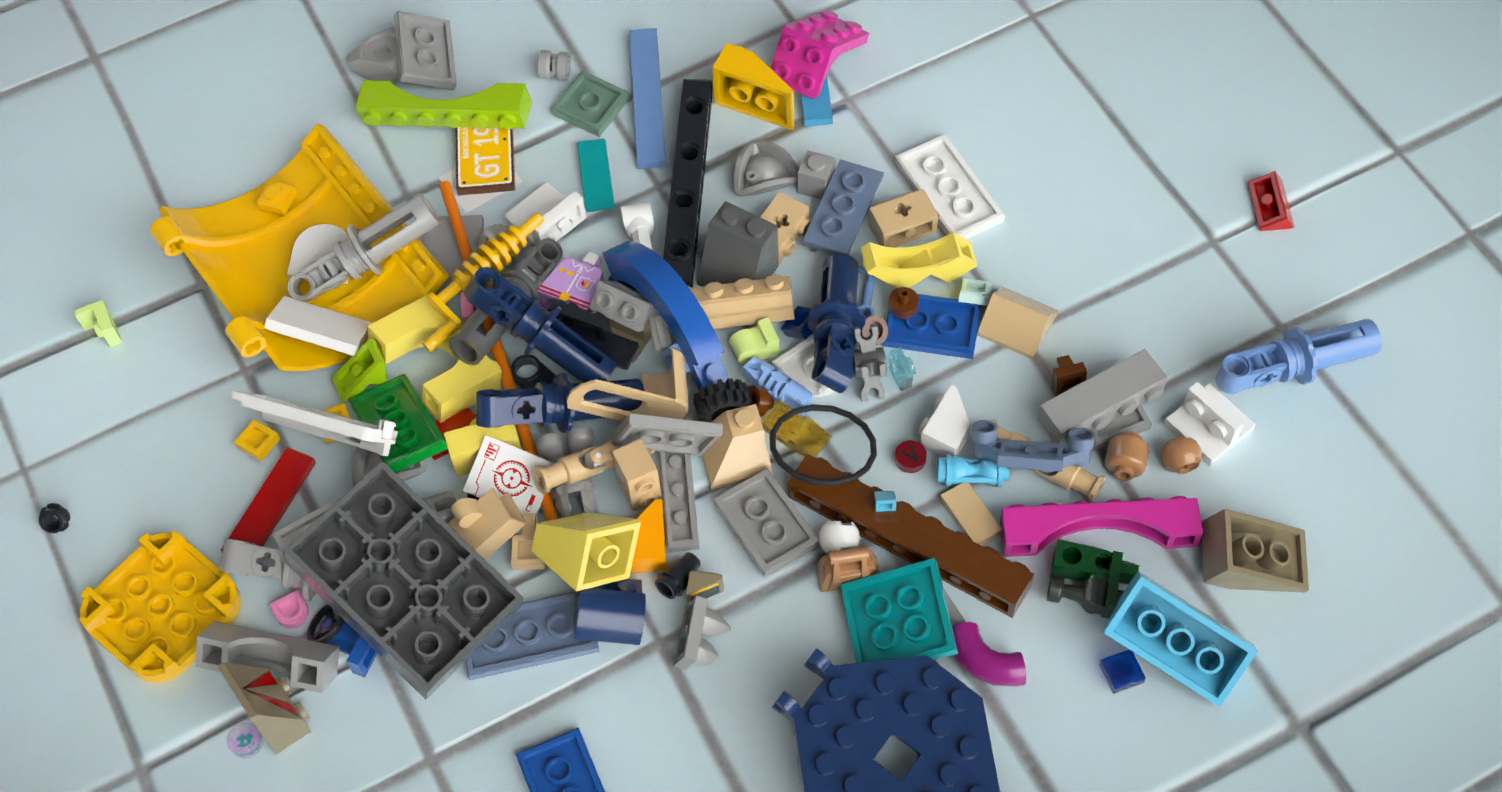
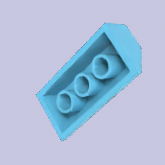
[1103,571,1258,707]

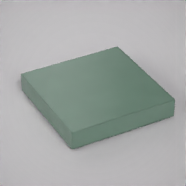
[551,71,630,137]

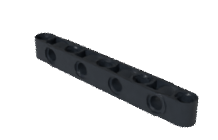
[663,79,713,288]

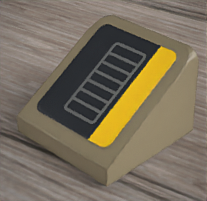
[686,571,724,603]

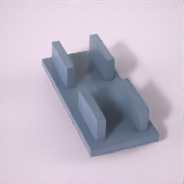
[803,159,884,255]

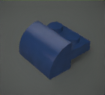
[574,579,646,645]

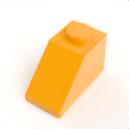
[630,499,667,574]

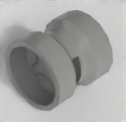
[538,50,571,80]

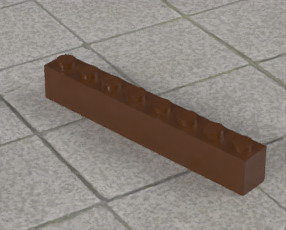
[787,454,1034,618]

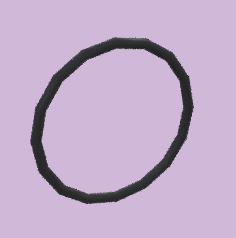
[769,404,877,486]

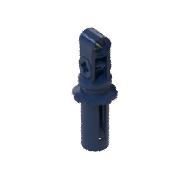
[807,254,866,394]
[464,267,618,383]
[476,373,645,433]

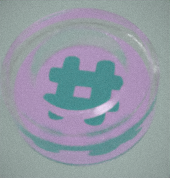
[226,722,263,758]

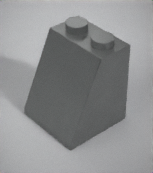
[697,201,779,287]

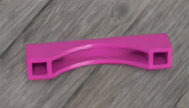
[1000,496,1203,557]

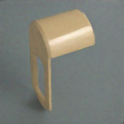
[567,347,688,422]

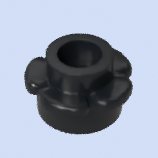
[38,503,71,533]

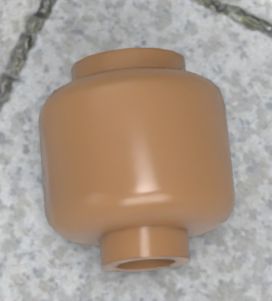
[1105,431,1149,481]

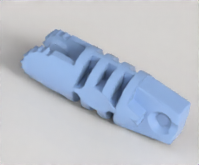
[742,357,813,417]

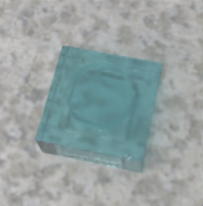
[889,347,916,391]

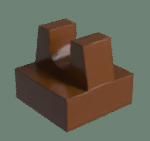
[1052,355,1087,397]

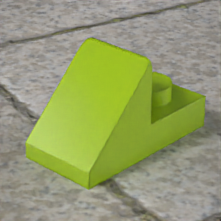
[331,339,387,403]

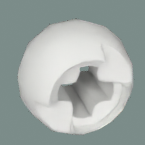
[819,521,860,553]

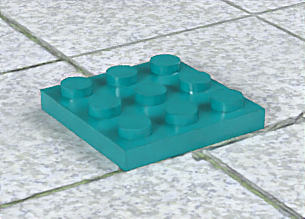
[840,558,958,663]

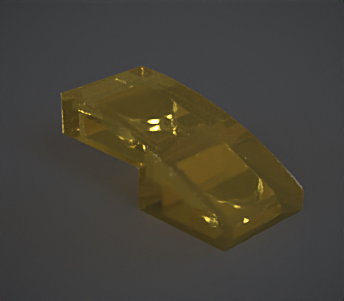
[762,401,832,457]

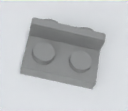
[589,281,660,332]

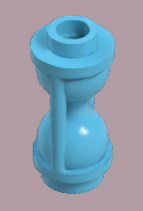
[937,454,1009,487]

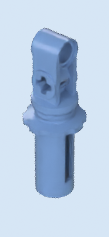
[1215,319,1382,394]

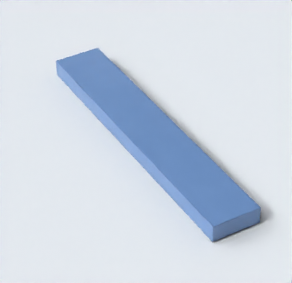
[629,28,667,169]

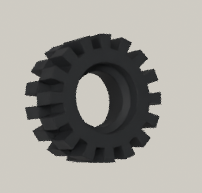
[693,378,753,423]

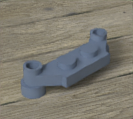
[971,420,1095,473]

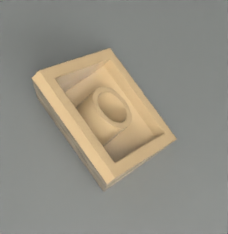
[977,287,1058,359]

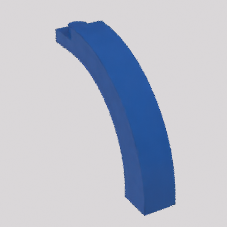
[602,241,729,391]

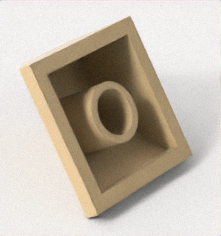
[702,404,773,490]

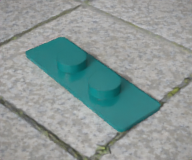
[577,138,615,212]

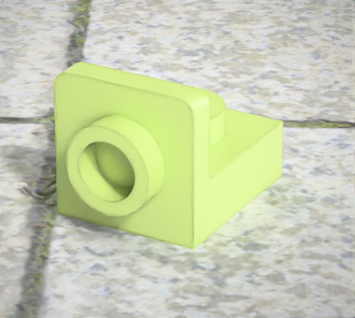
[74,299,122,347]

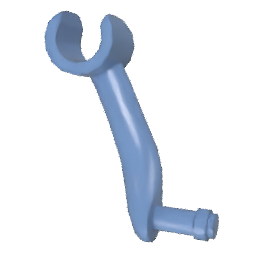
[858,266,876,316]

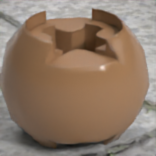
[1161,435,1202,474]

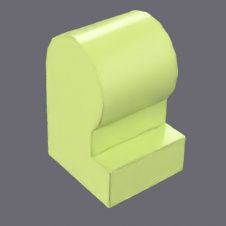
[729,317,779,365]

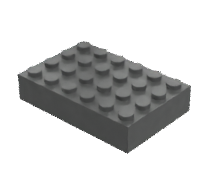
[283,461,524,700]

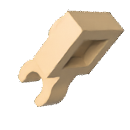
[511,514,545,570]

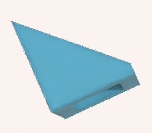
[874,491,897,512]

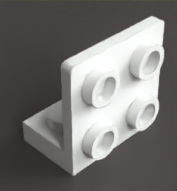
[505,182,586,246]

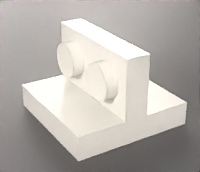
[1164,382,1256,466]

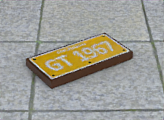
[455,127,516,196]

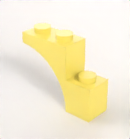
[861,232,977,288]

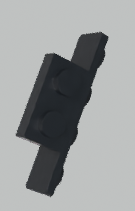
[545,299,640,370]

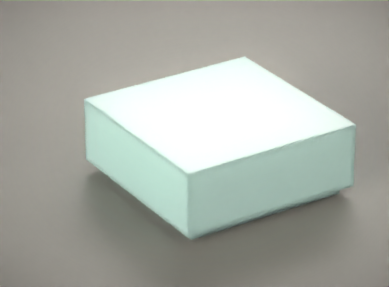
[959,278,992,306]

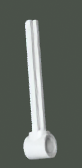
[620,201,672,354]

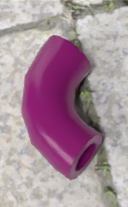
[952,622,1026,686]

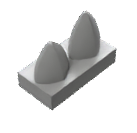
[673,595,731,670]

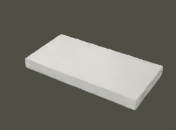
[895,134,1005,239]

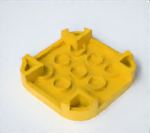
[78,530,242,683]

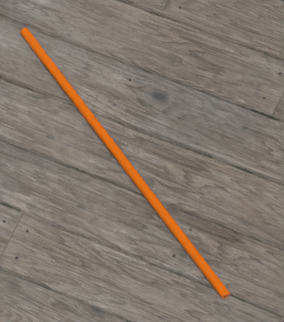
[439,181,559,521]

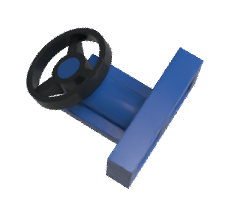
[307,605,378,678]

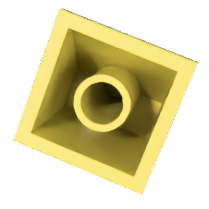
[531,512,641,591]

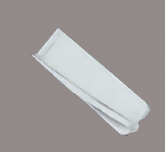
[232,391,398,456]

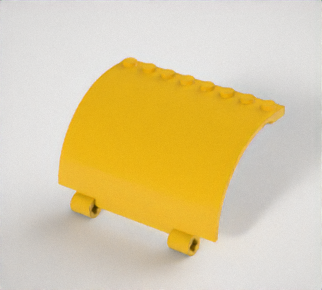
[150,123,449,371]

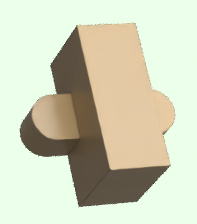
[448,488,527,560]

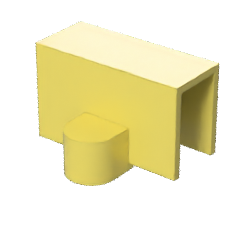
[444,418,522,477]

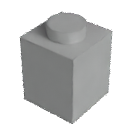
[798,150,835,200]

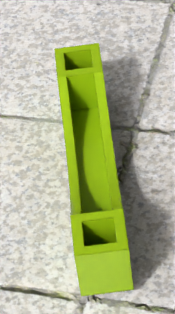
[355,80,532,129]

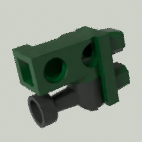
[1047,539,1139,619]

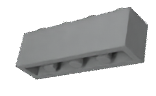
[1037,349,1167,444]

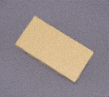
[940,483,1002,546]

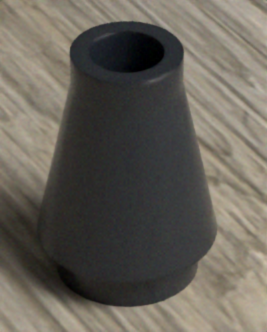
[655,552,701,599]

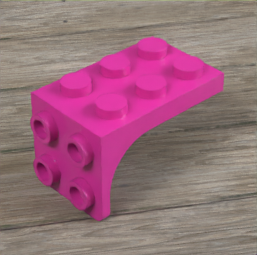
[771,10,870,99]

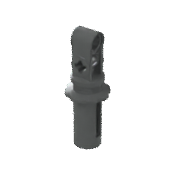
[449,238,563,365]

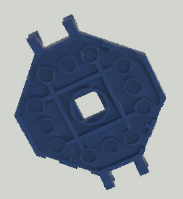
[771,648,1000,792]

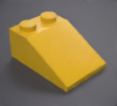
[712,43,794,130]

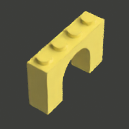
[367,294,502,423]

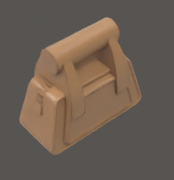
[816,546,880,592]

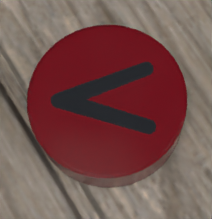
[895,440,927,473]

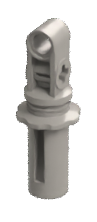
[287,193,441,301]
[219,539,316,601]

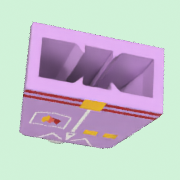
[537,252,605,312]

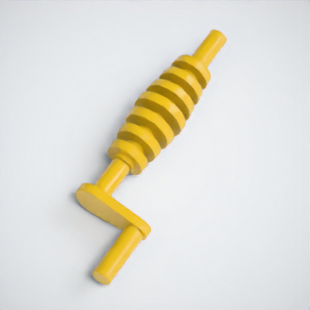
[422,212,544,352]

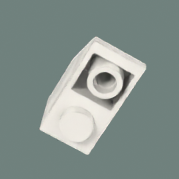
[918,385,970,457]

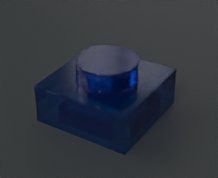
[780,306,813,339]
[1099,649,1146,694]

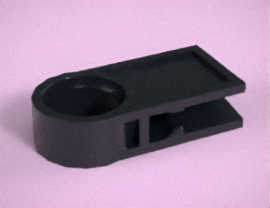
[511,354,555,388]

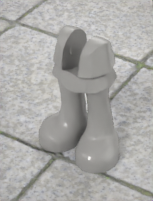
[535,427,597,518]

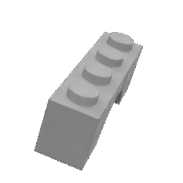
[195,621,339,693]

